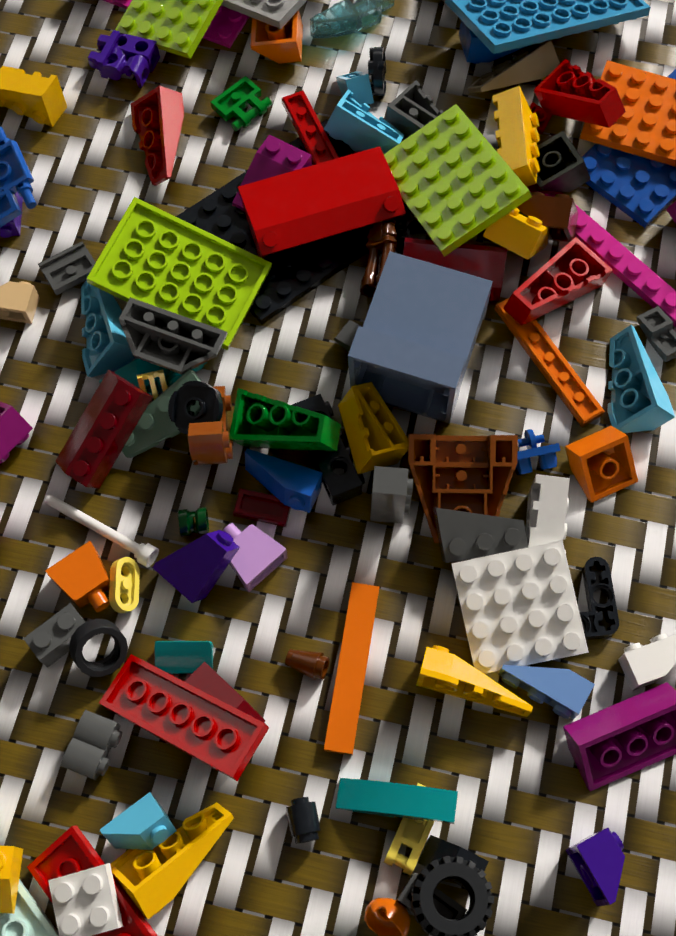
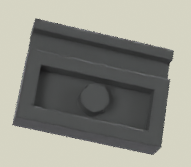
[38,241,96,296]

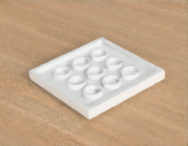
[451,540,589,674]

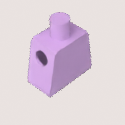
[223,523,288,592]

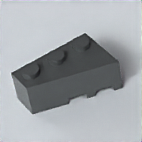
[433,507,528,563]

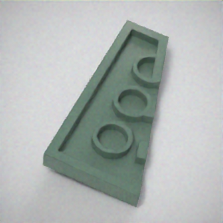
[122,369,202,458]

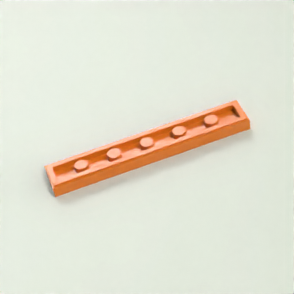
[495,297,605,427]
[324,582,379,756]

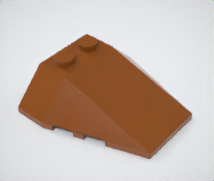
[408,434,518,543]

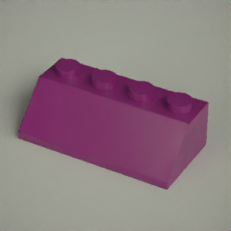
[563,682,676,791]

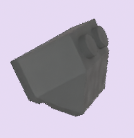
[119,297,227,374]

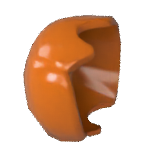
[364,898,411,936]

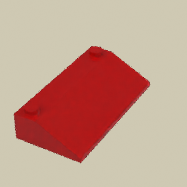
[237,146,406,259]

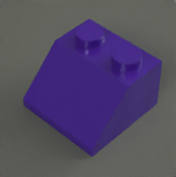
[565,828,625,906]

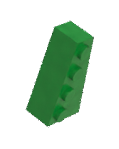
[229,388,341,451]

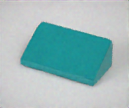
[154,641,214,674]

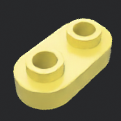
[109,557,140,613]

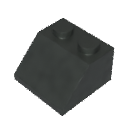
[537,131,591,192]

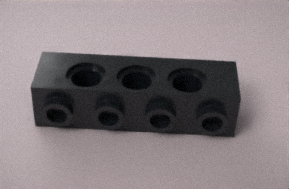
[292,394,365,506]

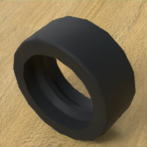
[69,619,128,677]

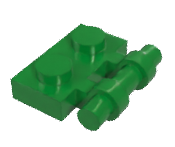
[210,76,272,131]

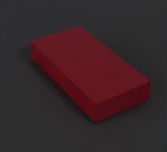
[233,488,291,527]

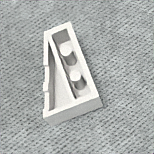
[525,474,570,553]

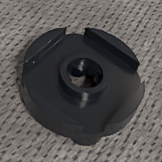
[368,47,386,96]
[168,381,223,435]

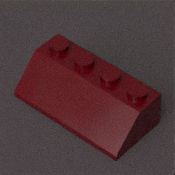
[403,238,507,302]
[56,370,153,489]

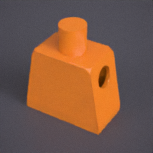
[45,541,110,612]

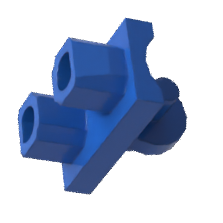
[515,429,560,475]

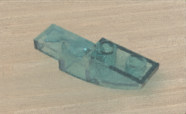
[310,0,394,38]

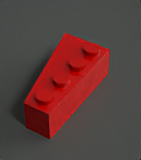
[534,59,626,128]
[503,237,613,326]

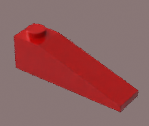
[131,85,184,186]

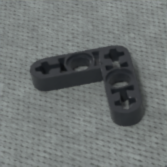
[579,557,619,640]

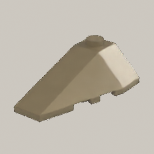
[467,40,560,93]

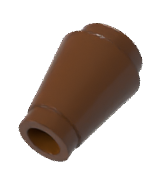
[285,649,330,680]

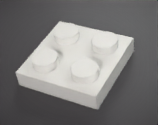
[48,863,123,936]

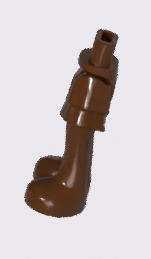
[360,218,398,297]

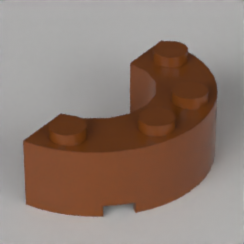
[188,386,234,465]

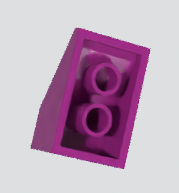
[232,135,312,211]

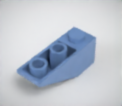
[498,665,595,719]

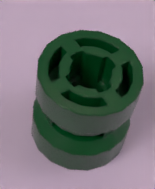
[178,507,209,537]

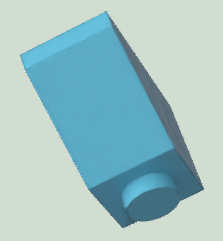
[336,71,374,106]
[100,792,177,850]

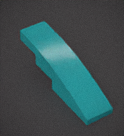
[336,778,458,824]

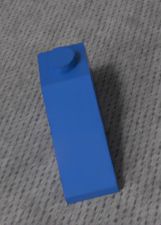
[245,448,322,513]

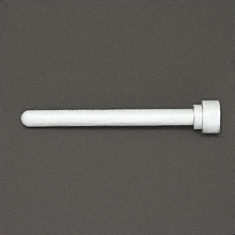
[45,495,159,568]

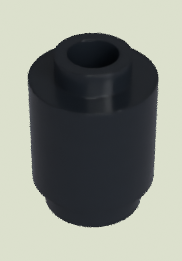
[286,797,321,844]

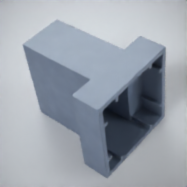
[348,251,493,424]

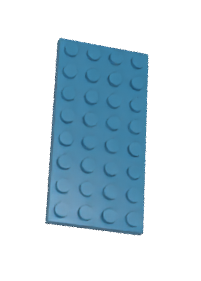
[445,0,651,54]

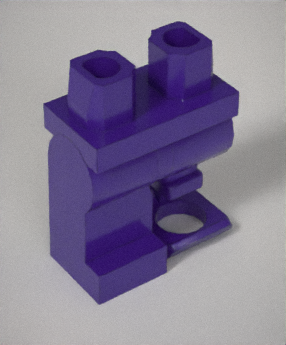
[88,30,160,88]

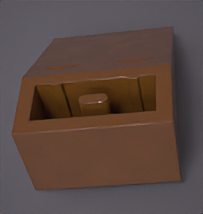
[516,192,578,242]

